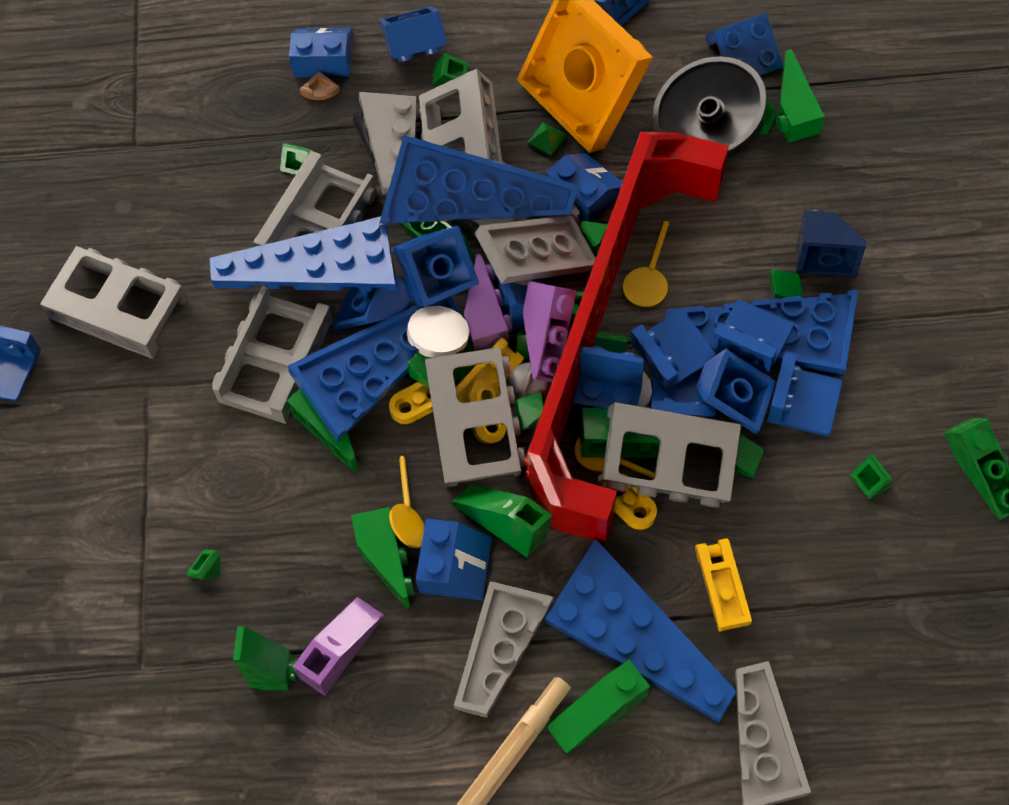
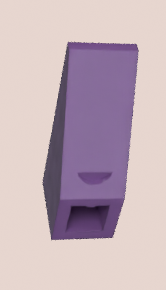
[464,254,513,351]
[523,281,577,382]
[293,597,384,696]

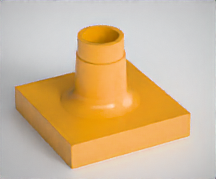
[517,0,653,153]

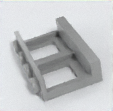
[419,69,502,163]
[253,151,377,247]
[40,246,187,359]
[212,286,333,424]
[425,347,526,488]
[598,402,741,508]

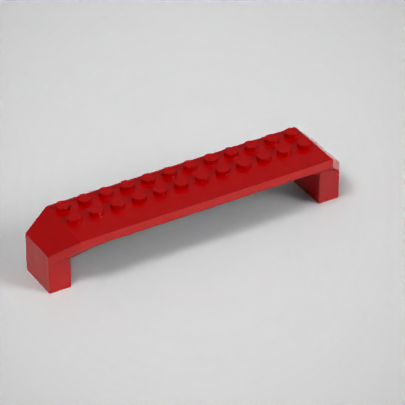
[525,132,729,544]

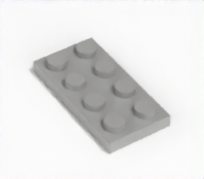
[475,215,596,284]

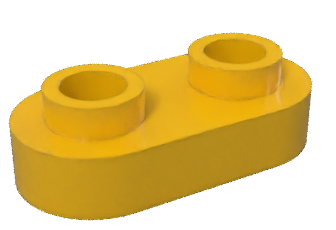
[467,381,506,444]
[389,382,433,424]
[602,473,657,530]

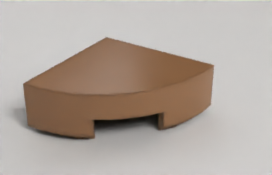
[299,72,340,100]

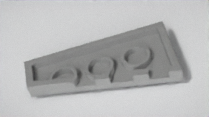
[359,92,416,195]
[454,581,554,718]
[735,661,811,805]

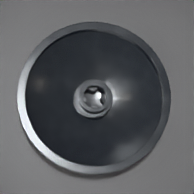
[653,56,769,158]

